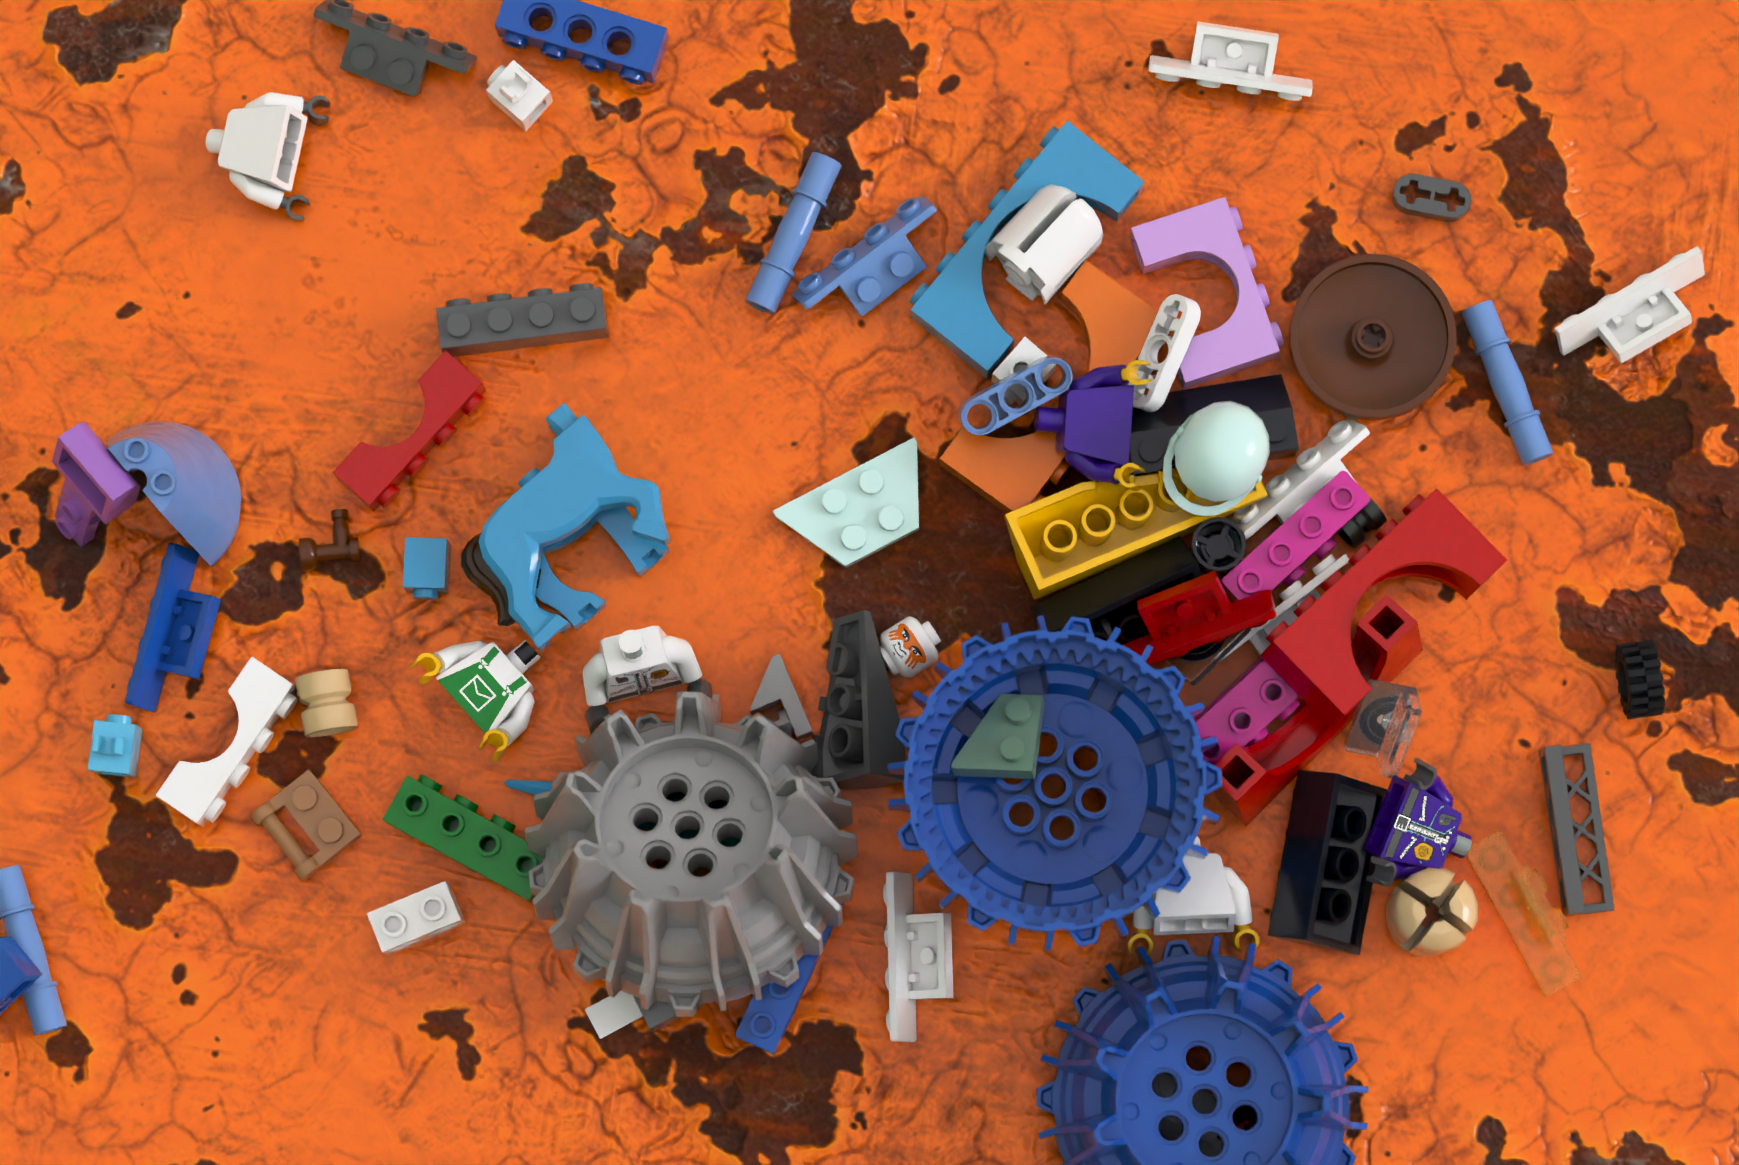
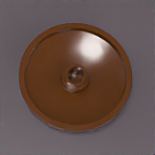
[1289,254,1457,421]

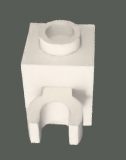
[486,60,553,131]

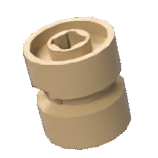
[295,669,358,737]

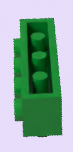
[382,774,545,903]

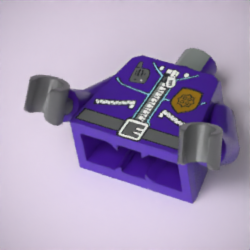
[1364,758,1472,887]

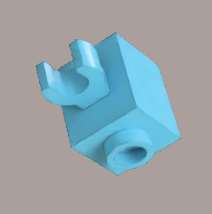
[88,714,143,778]

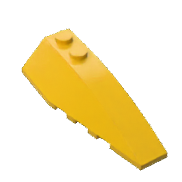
[1004,469,1268,600]

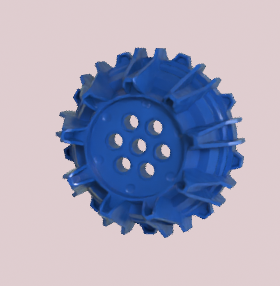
[888,615,1222,952]
[1036,936,1368,1165]

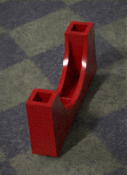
[1260,488,1507,728]

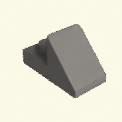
[749,654,813,741]

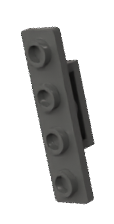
[313,0,477,97]

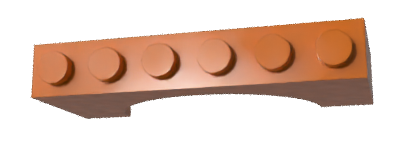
[939,260,1158,514]

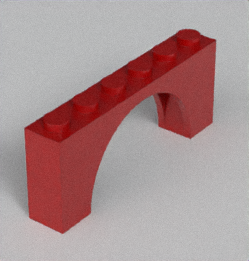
[1214,594,1423,826]

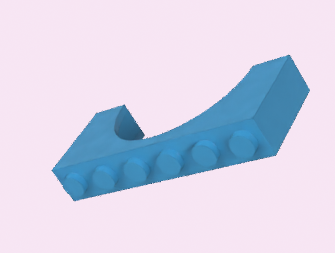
[909,121,1144,378]

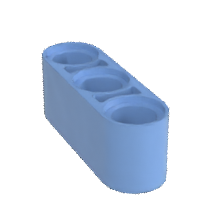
[958,356,1073,435]

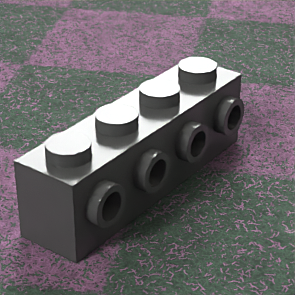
[436,283,609,357]

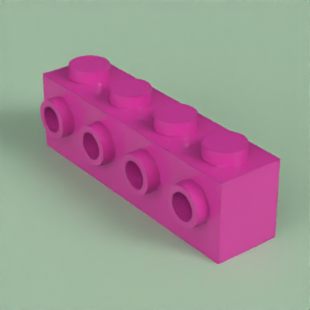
[1194,657,1300,765]

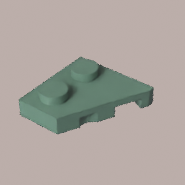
[951,694,1045,779]

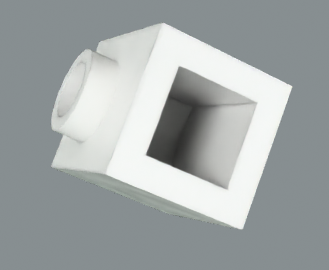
[992,337,1056,405]

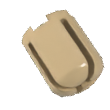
[1385,868,1478,957]

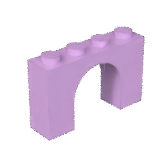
[1129,197,1284,390]

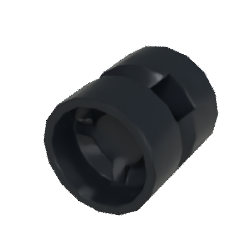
[1189,517,1246,579]

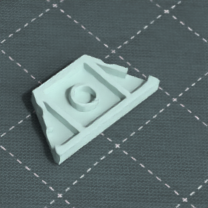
[773,438,919,568]

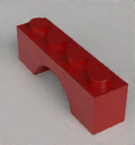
[333,350,486,511]

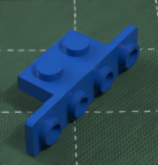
[125,543,221,712]

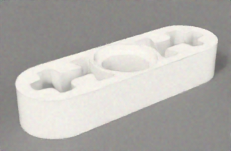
[1127,294,1201,412]

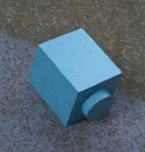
[403,537,451,600]

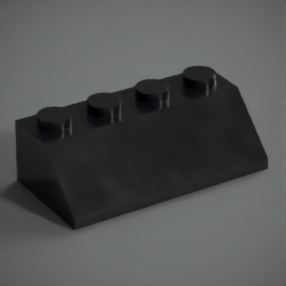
[1129,374,1299,476]
[1030,536,1202,645]
[1268,770,1387,955]

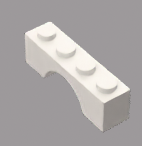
[156,657,298,827]

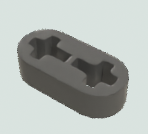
[1392,174,1471,222]

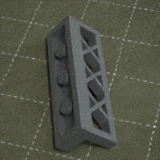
[1539,744,1615,917]

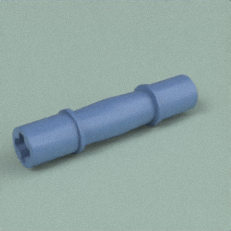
[745,152,842,315]
[1461,300,1554,466]
[0,865,67,1036]

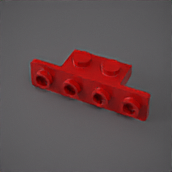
[1123,571,1276,666]

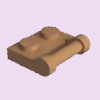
[250,769,362,881]

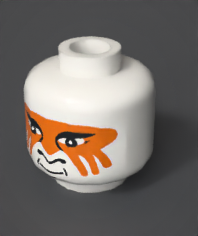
[880,616,941,678]

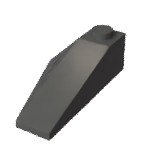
[811,610,906,790]

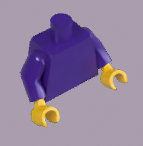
[1034,360,1152,491]

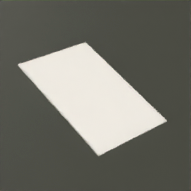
[584,990,643,1039]

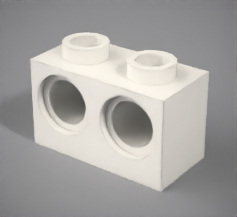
[367,881,466,955]

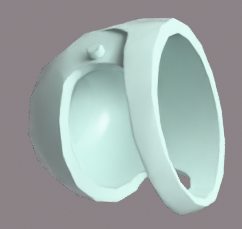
[1163,401,1270,516]

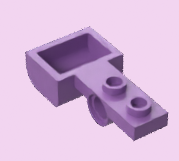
[52,422,140,547]

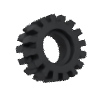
[1615,640,1665,719]

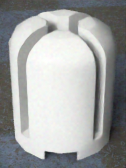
[985,184,1103,305]

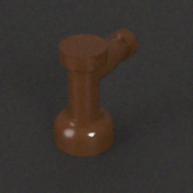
[299,509,361,572]

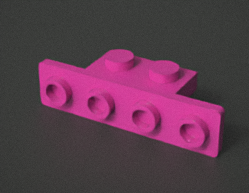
[1221,471,1370,600]

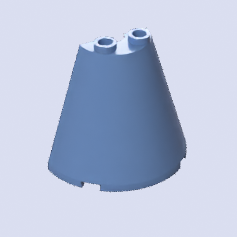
[107,421,242,567]

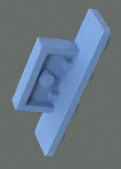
[792,196,937,317]

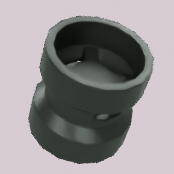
[1338,498,1387,549]

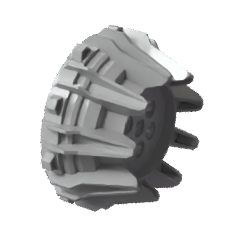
[525,692,858,1017]

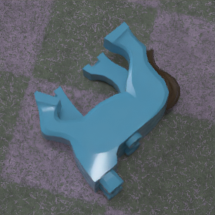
[461,403,671,652]

